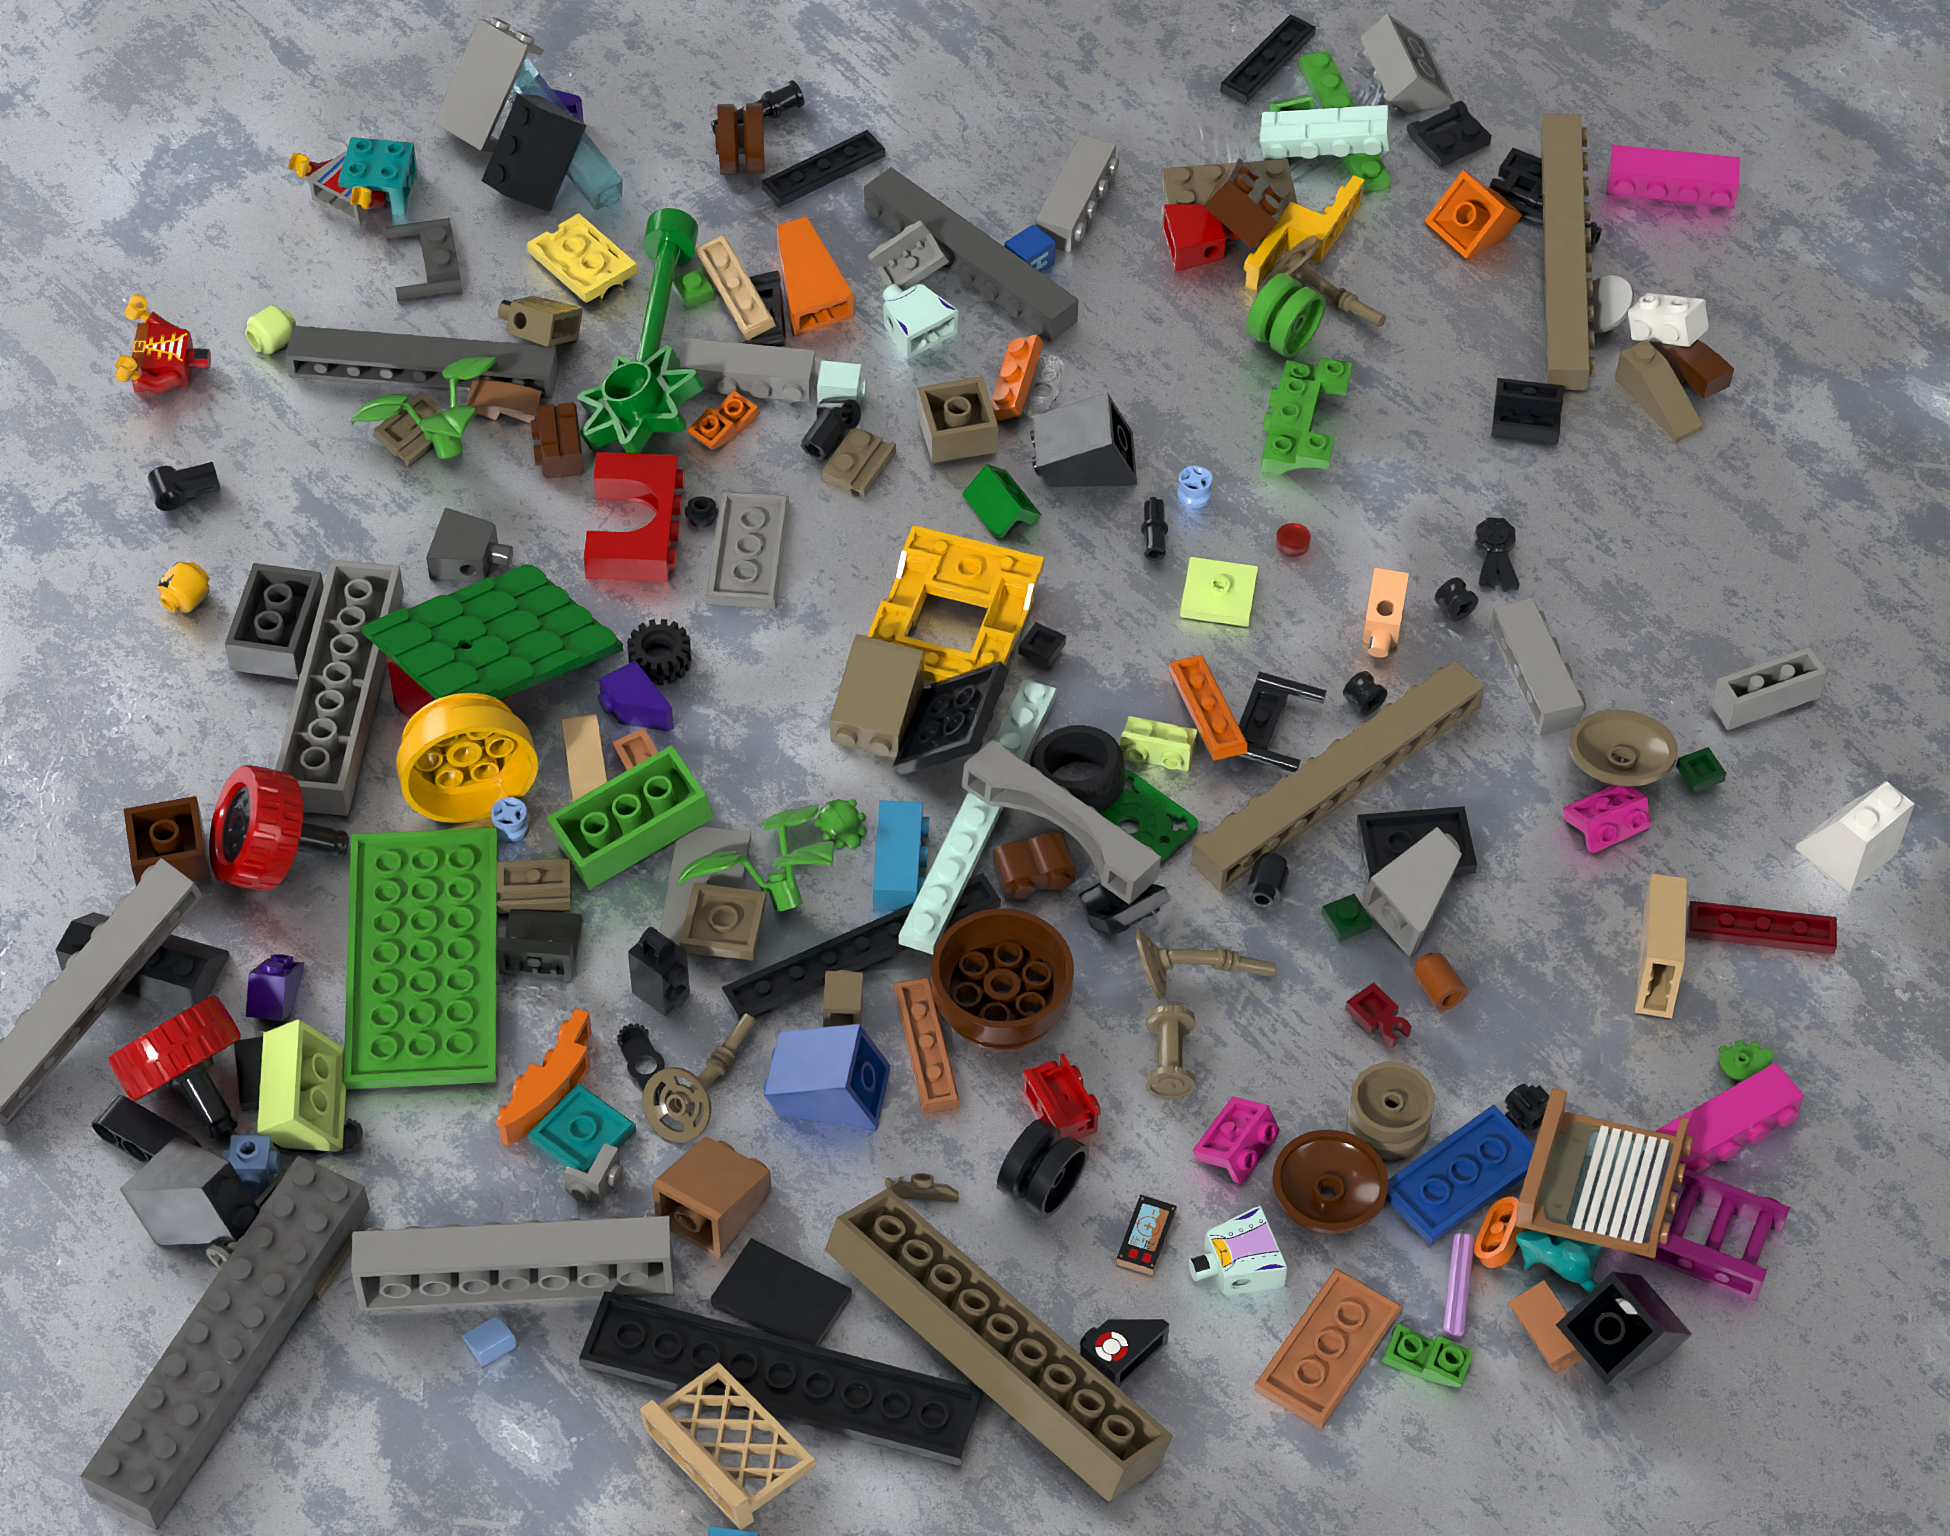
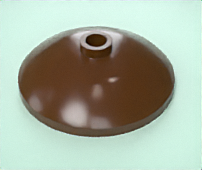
[1272,1130,1388,1234]

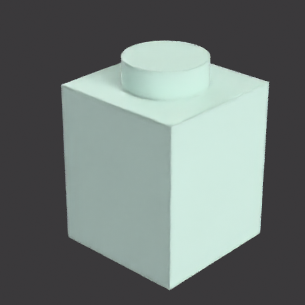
[817,360,867,405]

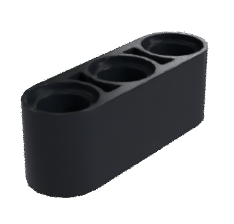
[91,1094,203,1165]

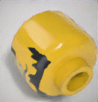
[157,561,209,613]

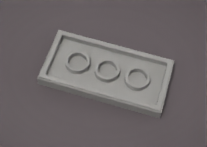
[706,491,789,609]
[660,826,751,958]

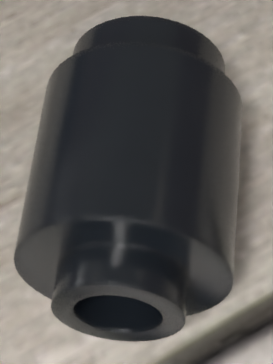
[1246,852,1289,907]

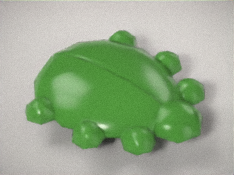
[813,799,867,848]
[1719,1040,1774,1082]

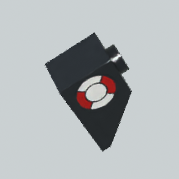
[1080,1319,1169,1388]

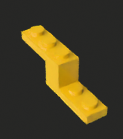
[1243,175,1365,290]

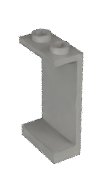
[433,17,544,153]

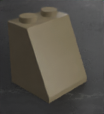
[830,634,924,758]

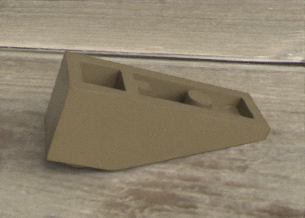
[1615,339,1703,442]

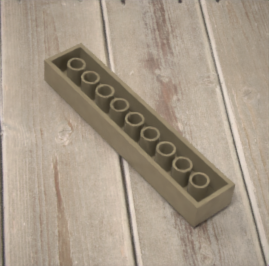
[825,1188,1173,1502]

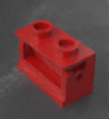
[1022,1054,1101,1140]

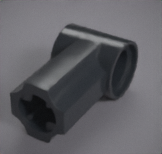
[800,398,861,460]
[147,462,220,511]

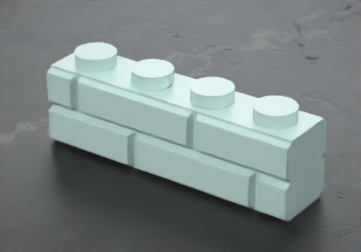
[1260,105,1392,160]

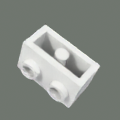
[1627,293,1709,347]

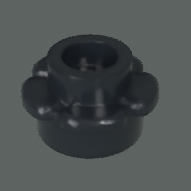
[685,496,718,528]

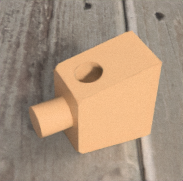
[1362,567,1409,658]

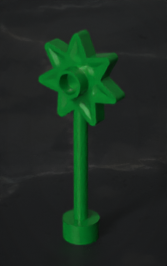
[577,208,704,454]

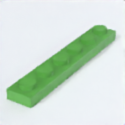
[1298,50,1391,194]

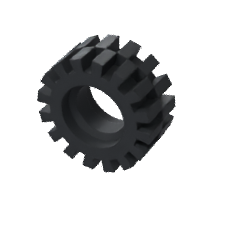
[627,619,692,686]

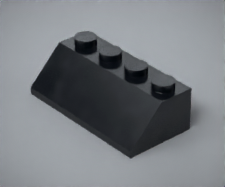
[55,912,230,1010]

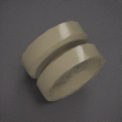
[1347,1062,1435,1161]

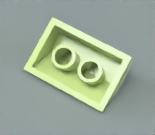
[257,1019,346,1152]

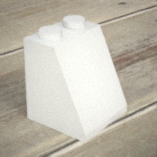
[1795,781,1915,893]

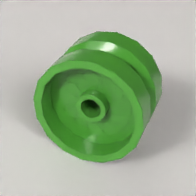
[1246,272,1326,359]

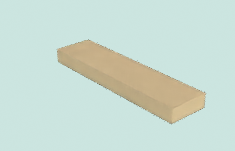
[695,234,776,341]

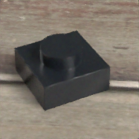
[1018,622,1066,668]

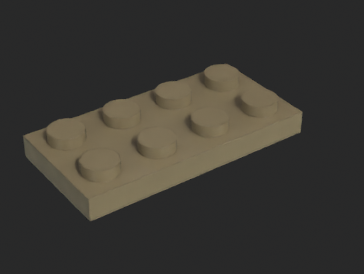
[1161,159,1298,213]

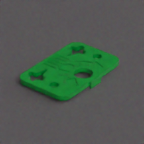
[1099,769,1198,863]

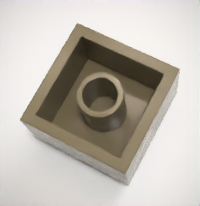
[917,376,998,463]

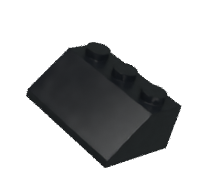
[481,94,587,212]

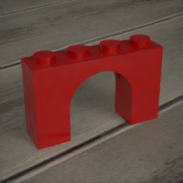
[584,452,685,582]

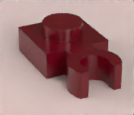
[1345,982,1412,1048]

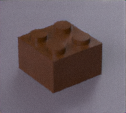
[1204,158,1288,249]
[124,796,211,886]

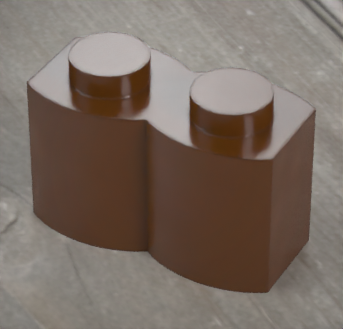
[993,832,1075,900]

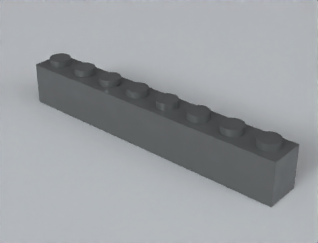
[864,167,1079,342]
[286,326,558,399]

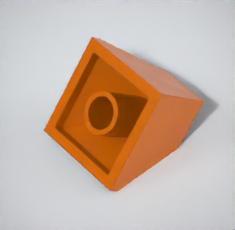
[1424,170,1523,260]

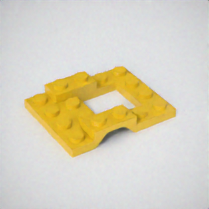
[867,525,1045,682]

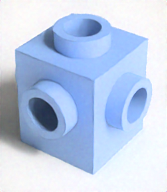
[223,1133,280,1192]

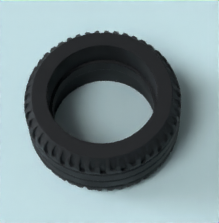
[1030,725,1126,813]

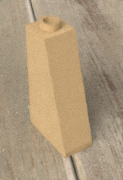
[1635,873,1687,1018]

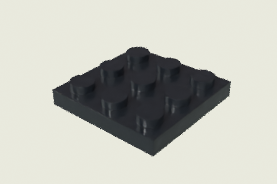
[892,661,1009,775]

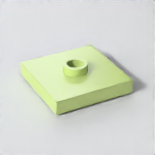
[1180,557,1258,627]

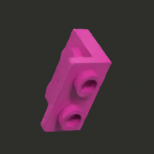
[1563,785,1651,853]
[1192,1096,1280,1184]

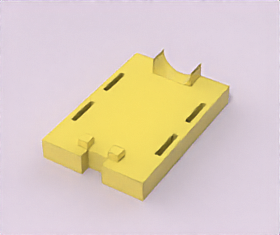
[527,213,638,303]

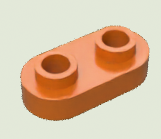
[1474,1197,1524,1268]

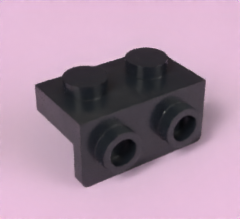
[1079,882,1171,934]

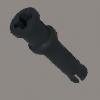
[711,80,805,135]

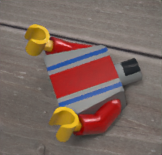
[288,151,386,225]

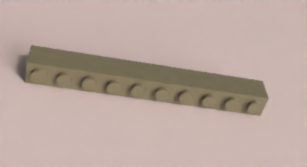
[1541,114,1595,390]
[1191,660,1485,892]

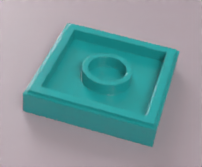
[528,1083,636,1174]

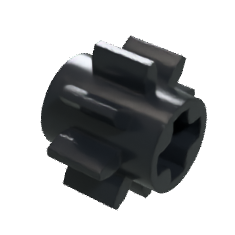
[1505,1084,1550,1131]

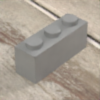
[1711,646,1827,730]

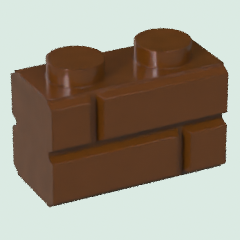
[531,402,584,479]

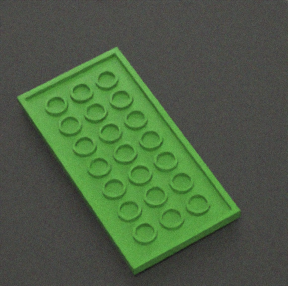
[343,827,498,1090]

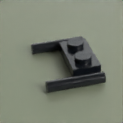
[715,270,786,347]
[1237,671,1327,773]

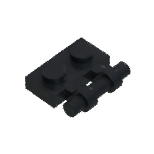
[1489,148,1543,211]

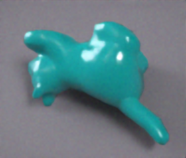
[1516,1225,1602,1293]

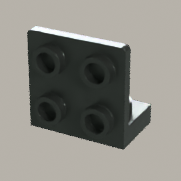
[495,909,583,980]

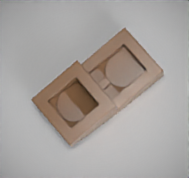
[466,380,542,424]

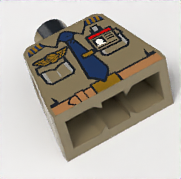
[498,296,583,347]

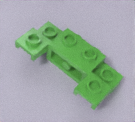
[1261,357,1353,475]

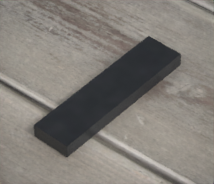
[1220,14,1316,104]
[761,130,885,208]

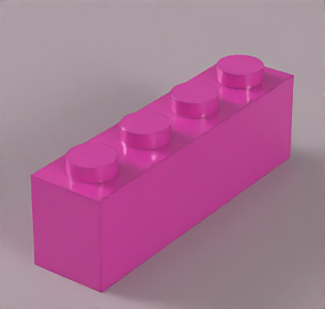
[1606,145,1740,207]
[1653,1063,1804,1175]

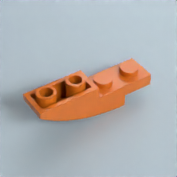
[496,1008,592,1146]

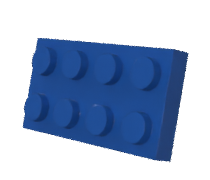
[1386,1104,1535,1246]

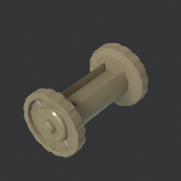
[1145,1005,1196,1099]

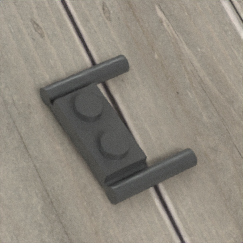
[385,218,462,300]

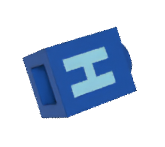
[1004,224,1055,273]

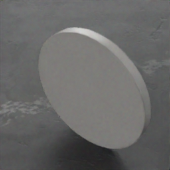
[1587,275,1635,333]

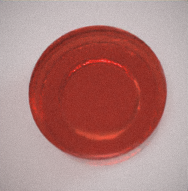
[1276,523,1311,557]

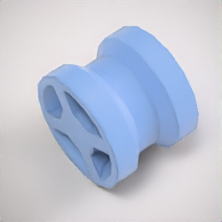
[1177,465,1213,509]
[491,797,529,843]

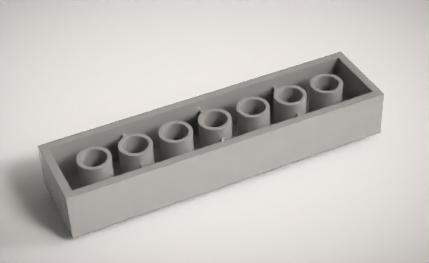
[275,560,404,816]
[351,1214,674,1312]

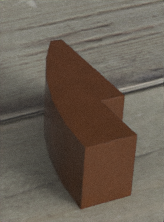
[1650,339,1734,399]

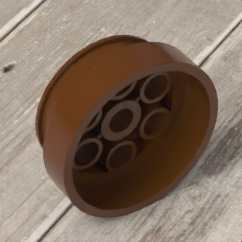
[931,909,1074,1050]

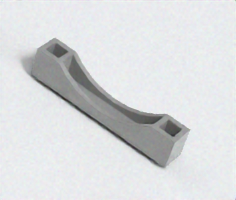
[962,740,1161,905]

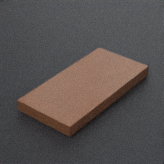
[1254,1268,1403,1430]

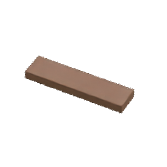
[893,977,960,1115]

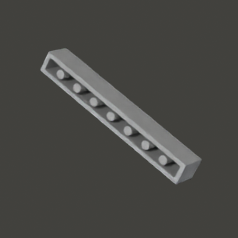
[0,858,204,1127]

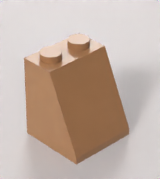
[652,1136,771,1259]

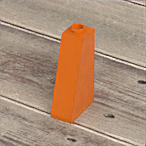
[777,216,854,337]

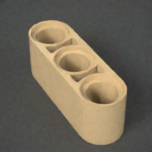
[561,714,607,801]

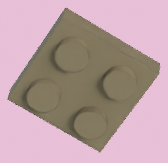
[680,883,767,961]

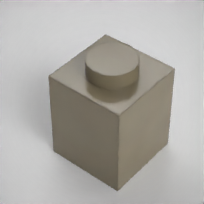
[823,970,863,1027]

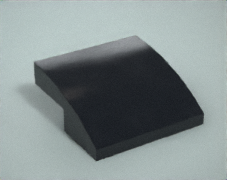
[1491,378,1564,443]

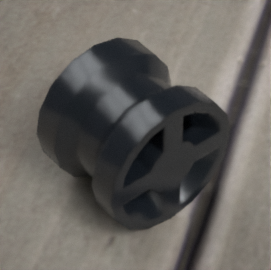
[1434,577,1479,621]
[1343,671,1388,716]

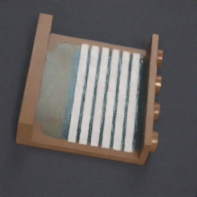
[1516,1088,1694,1258]

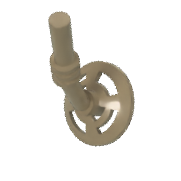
[1268,235,1386,327]
[1135,928,1276,1000]
[642,1014,756,1143]

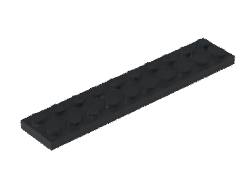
[579,1291,983,1466]

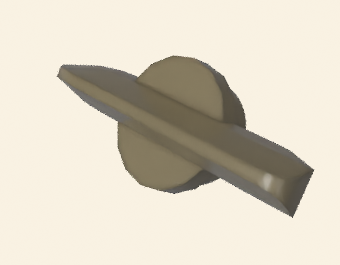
[885,1173,959,1202]

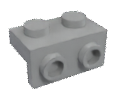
[868,220,949,291]

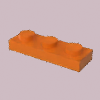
[991,334,1044,421]

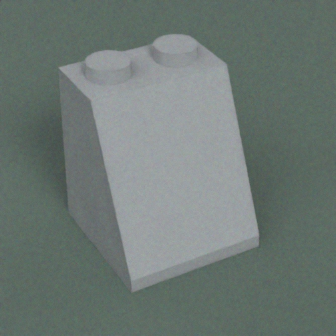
[1362,827,1462,958]

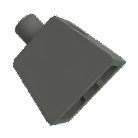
[426,508,513,581]

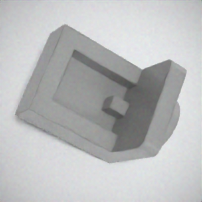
[563,1143,623,1204]

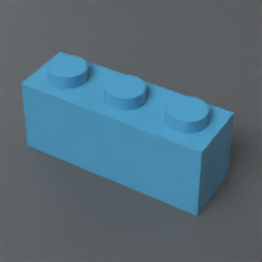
[873,800,930,911]

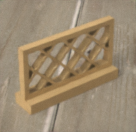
[639,1362,816,1531]

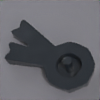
[1474,517,1520,592]

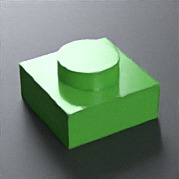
[672,269,715,309]

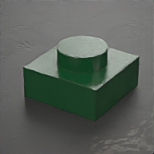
[1676,747,1727,793]
[1321,893,1372,942]

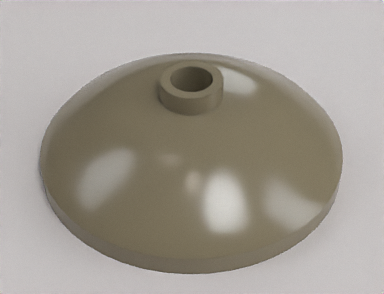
[1569,710,1678,787]

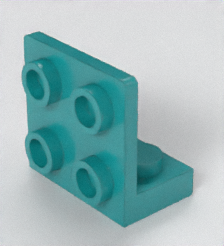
[338,137,417,216]

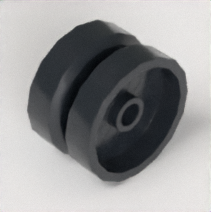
[997,1118,1089,1219]

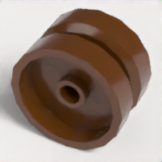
[715,103,765,175]

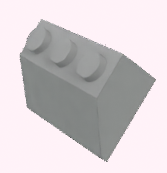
[1360,14,1455,113]

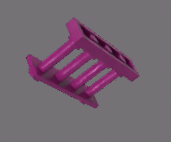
[1618,1153,1790,1301]

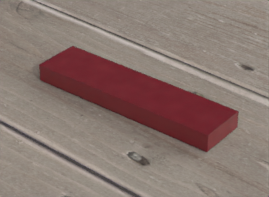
[1687,901,1837,954]

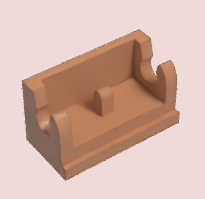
[1508,1280,1585,1373]

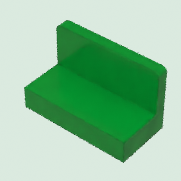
[962,464,1042,539]

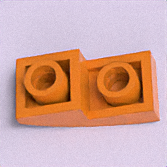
[687,390,760,450]

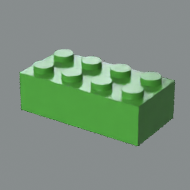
[546,745,714,890]

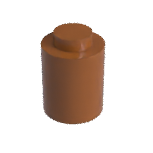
[1413,953,1468,1011]

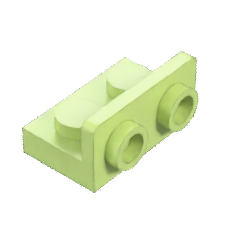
[1120,716,1198,771]

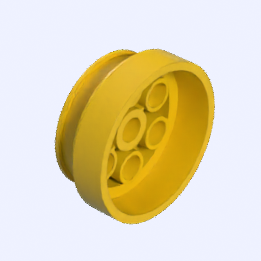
[396,693,538,823]

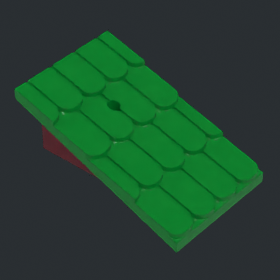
[361,564,624,719]

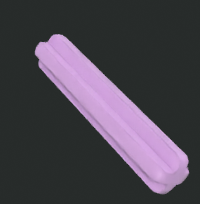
[1442,1233,1475,1341]

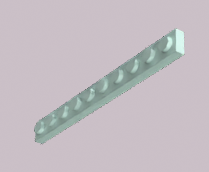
[899,679,1057,955]

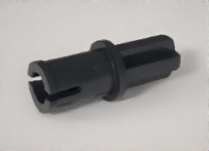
[1141,497,1168,561]

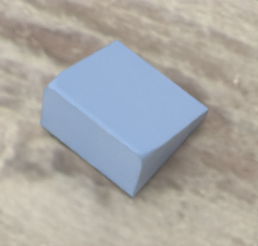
[462,1316,516,1367]

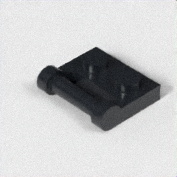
[1407,100,1492,168]

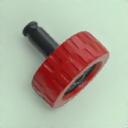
[209,765,349,891]
[108,995,241,1140]

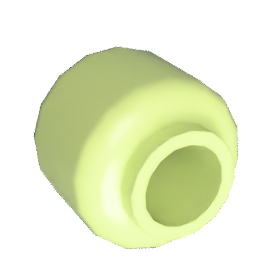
[245,305,296,354]

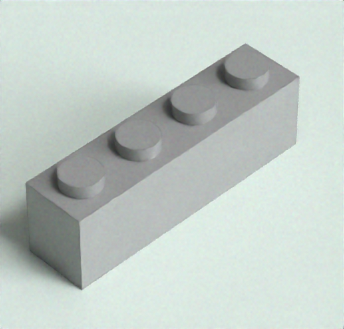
[1035,134,1119,253]
[679,338,815,402]
[1489,598,1586,735]

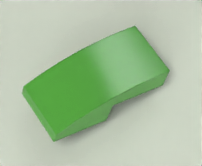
[1381,1323,1474,1388]

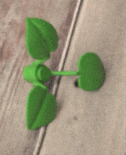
[351,356,498,459]
[678,805,835,911]

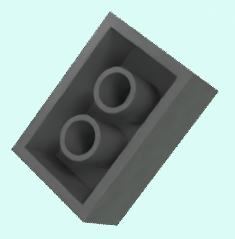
[225,563,324,680]

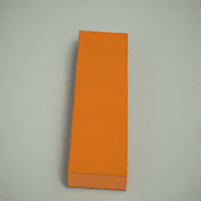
[1169,655,1247,761]

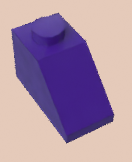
[597,661,674,732]

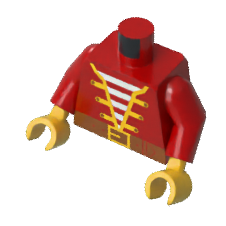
[115,294,211,395]

